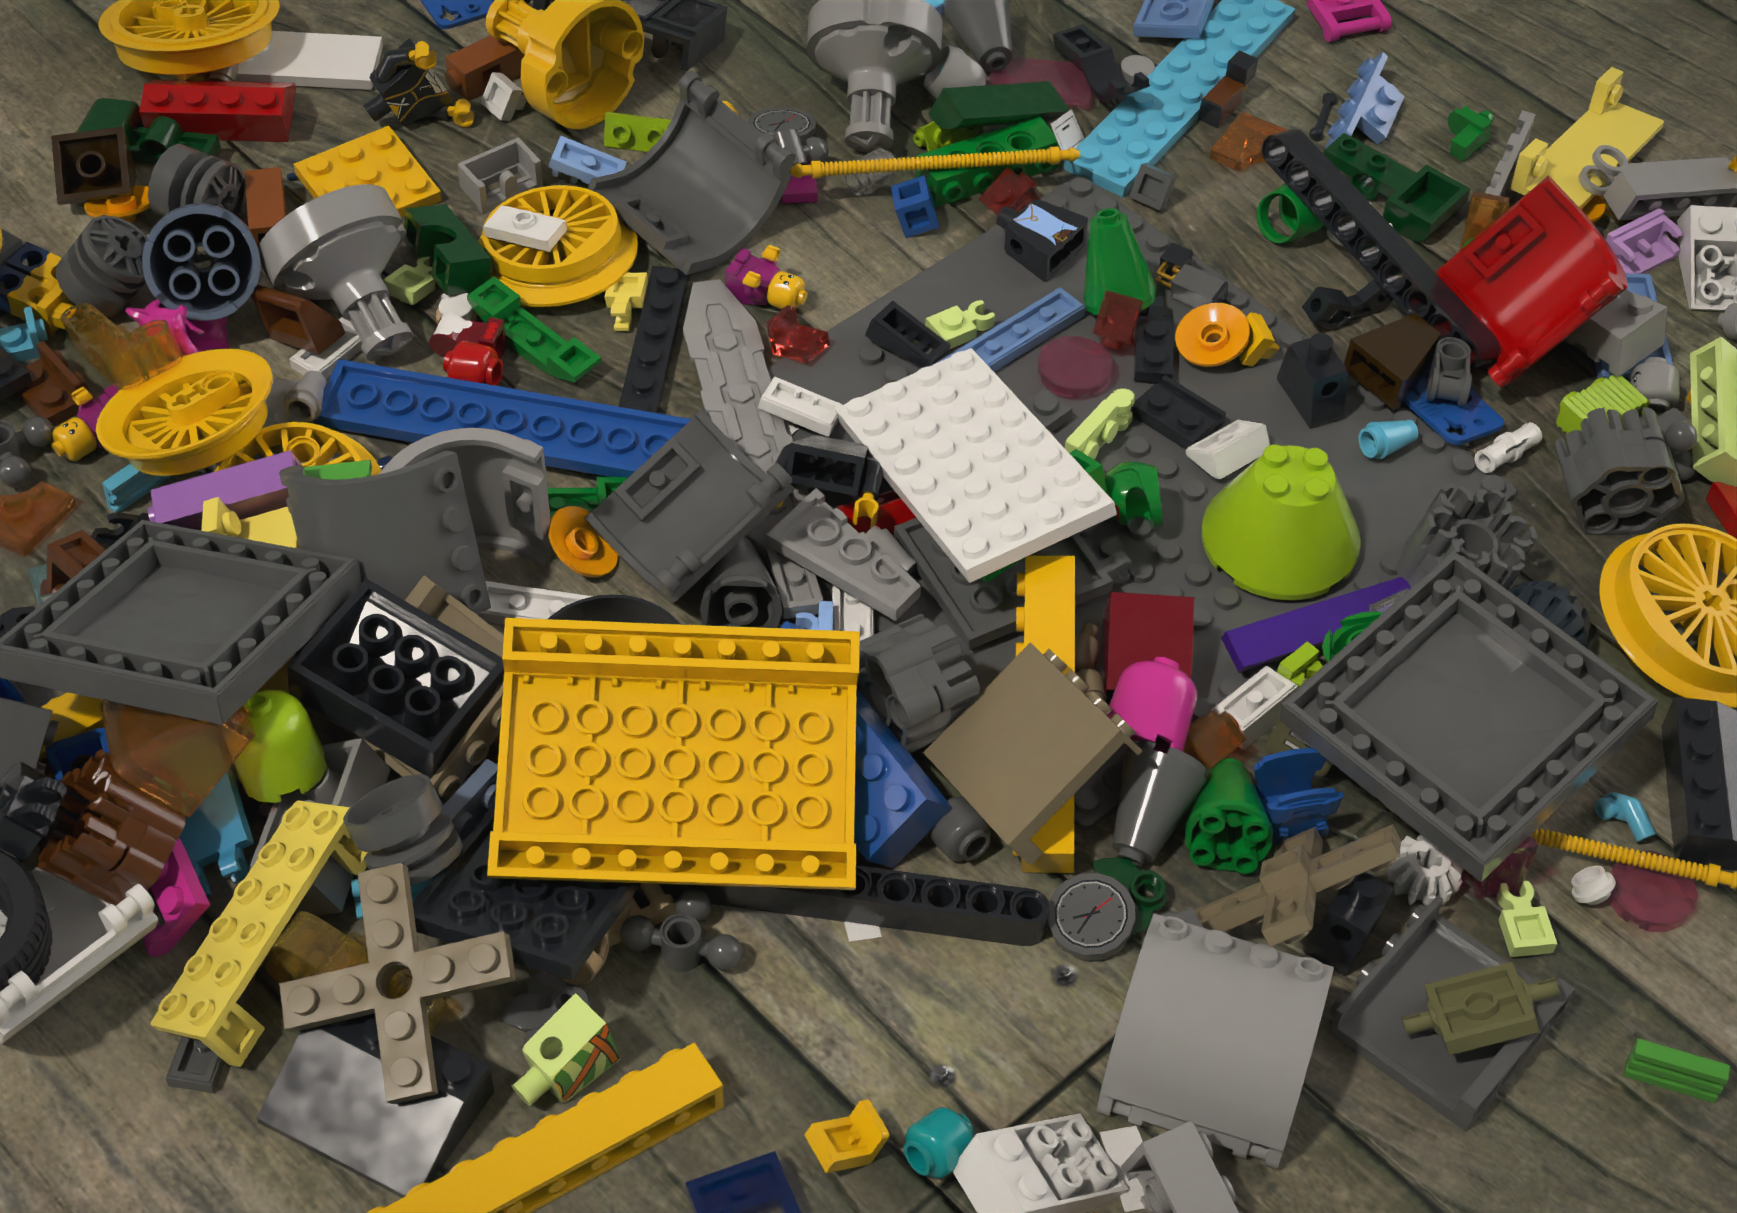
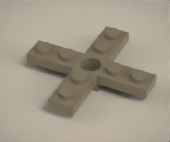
[1194,824,1401,947]
[279,862,516,1104]

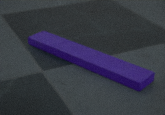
[1221,576,1411,673]

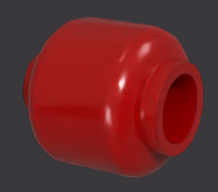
[443,341,503,386]

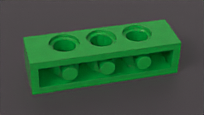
[915,116,1060,208]

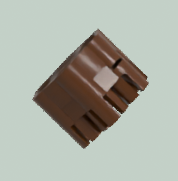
[37,750,186,906]

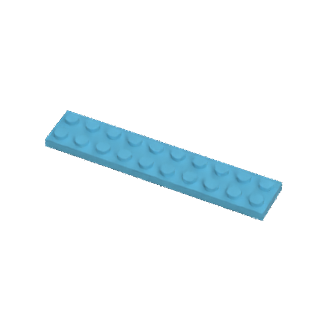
[1064,0,1295,198]

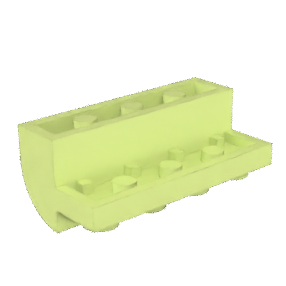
[1690,337,1737,487]

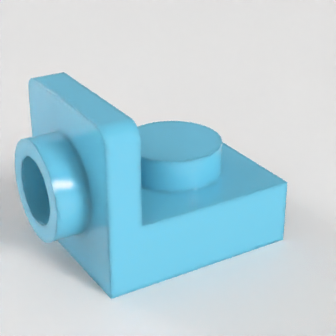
[0,306,48,362]

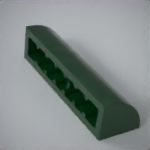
[929,81,1069,129]

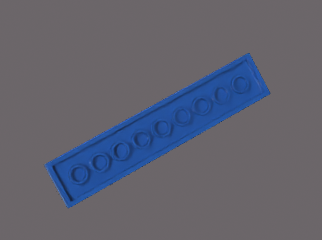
[313,359,691,478]

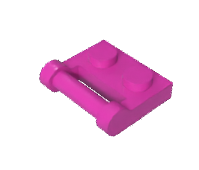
[1306,0,1392,42]
[143,838,210,957]

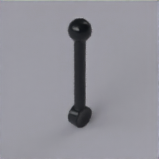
[1309,93,1337,140]

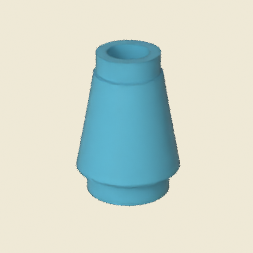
[1358,420,1418,459]

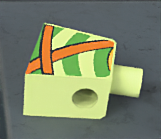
[511,993,620,1106]

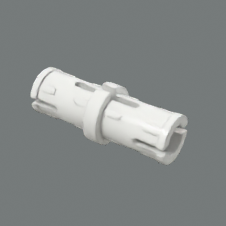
[1474,422,1542,473]

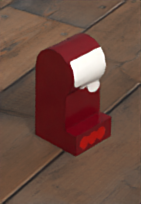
[429,314,507,359]

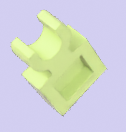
[383,257,436,305]
[925,300,995,350]
[1497,881,1557,957]

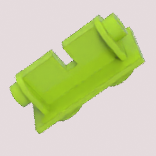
[604,112,671,152]
[913,121,984,151]

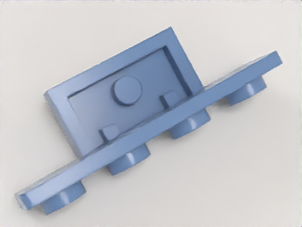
[1325,52,1405,148]

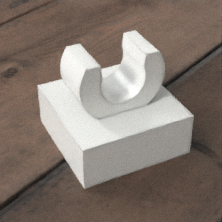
[480,72,527,121]

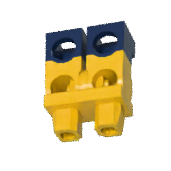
[0,242,83,335]

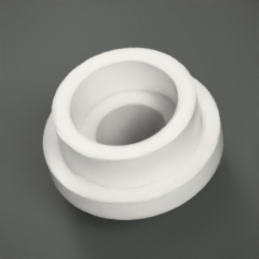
[1571,865,1616,905]

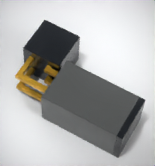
[1156,242,1228,308]

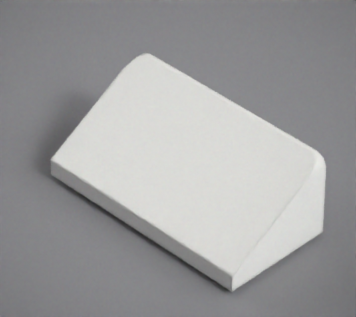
[1185,420,1270,479]
[1211,666,1298,750]

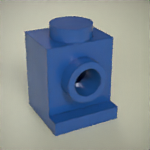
[891,175,939,238]

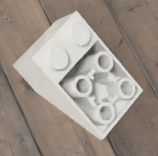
[1677,205,1737,312]
[953,1113,1129,1213]

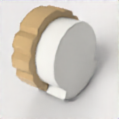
[436,293,478,324]

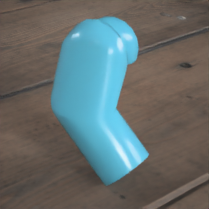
[1595,792,1657,843]

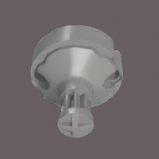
[806,0,943,153]
[258,184,414,361]

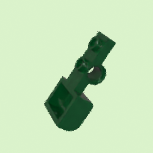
[76,98,221,163]
[1323,133,1470,242]

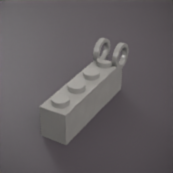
[1578,145,1737,221]

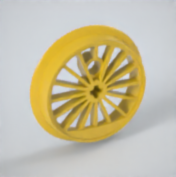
[98,0,280,75]
[1599,524,1737,708]

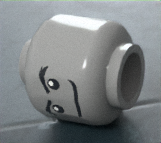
[1630,357,1681,415]

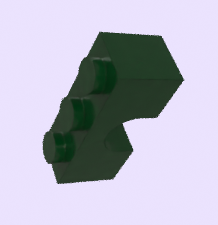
[403,204,493,295]

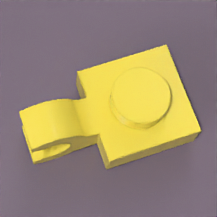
[604,273,649,331]

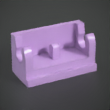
[1606,208,1683,274]

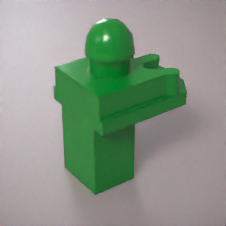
[1448,105,1494,162]

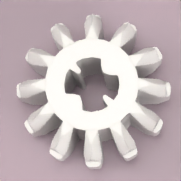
[1387,834,1464,908]

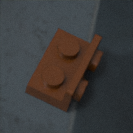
[16,341,88,426]

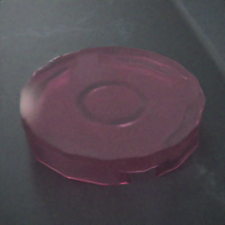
[1037,336,1113,398]
[1608,851,1697,932]

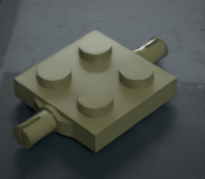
[1401,962,1560,1056]

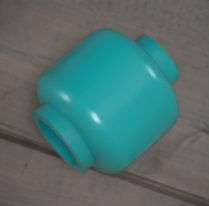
[904,1107,975,1179]

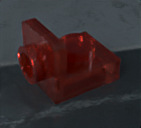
[1093,290,1143,351]
[766,305,830,364]

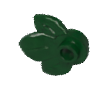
[1093,858,1169,936]

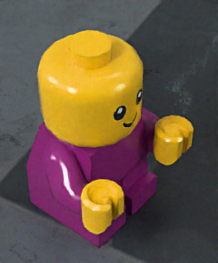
[725,245,808,312]
[52,384,119,462]

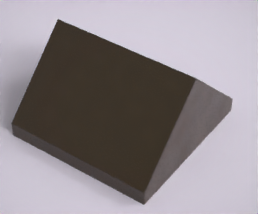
[51,126,137,205]

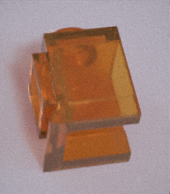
[1183,710,1247,769]

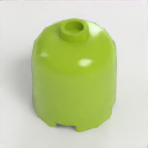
[224,690,327,803]

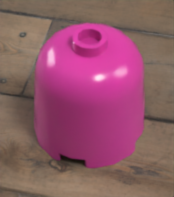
[1107,657,1197,754]

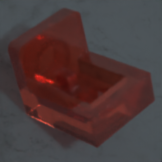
[979,167,1040,216]

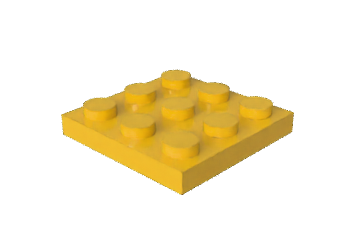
[294,125,442,218]

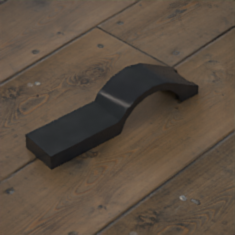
[1053,24,1150,102]

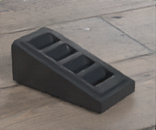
[865,300,951,367]

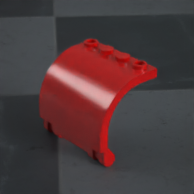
[1435,175,1628,388]

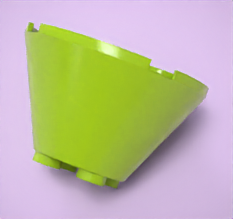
[1201,444,1361,600]

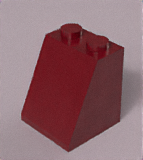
[1103,592,1195,699]

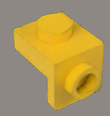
[804,1099,889,1173]

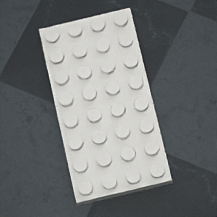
[835,348,1117,583]

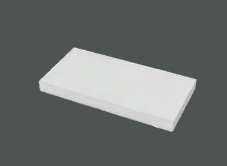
[235,31,383,90]

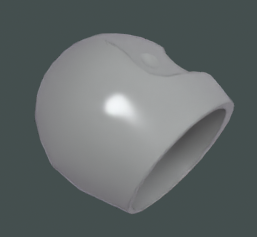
[923,44,986,100]

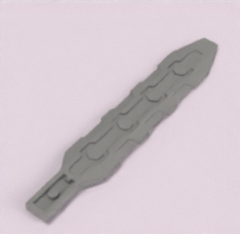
[683,279,823,619]

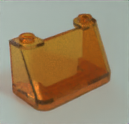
[100,699,256,818]

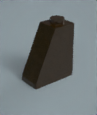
[1344,313,1441,410]

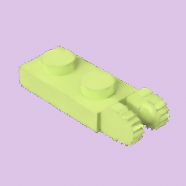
[1065,388,1135,460]

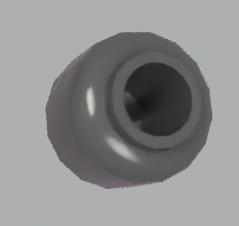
[928,796,991,861]

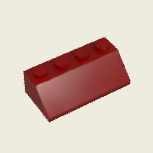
[139,80,296,142]

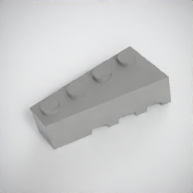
[1564,290,1667,377]
[1121,1121,1239,1213]

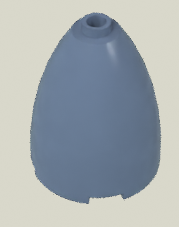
[142,203,261,321]

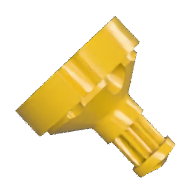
[486,0,644,129]

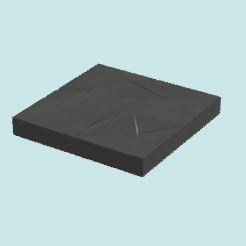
[0,520,362,725]
[1280,551,1658,882]

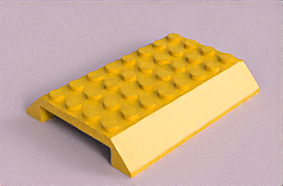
[487,618,860,890]

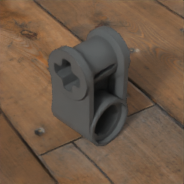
[1426,337,1472,407]

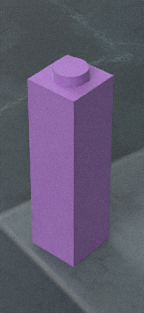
[148,450,306,531]

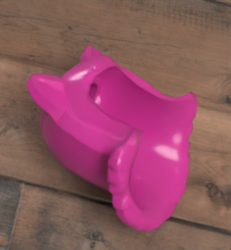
[125,299,230,361]

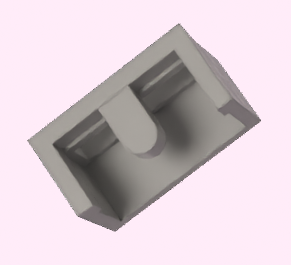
[457,137,543,215]

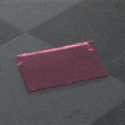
[989,57,1091,109]

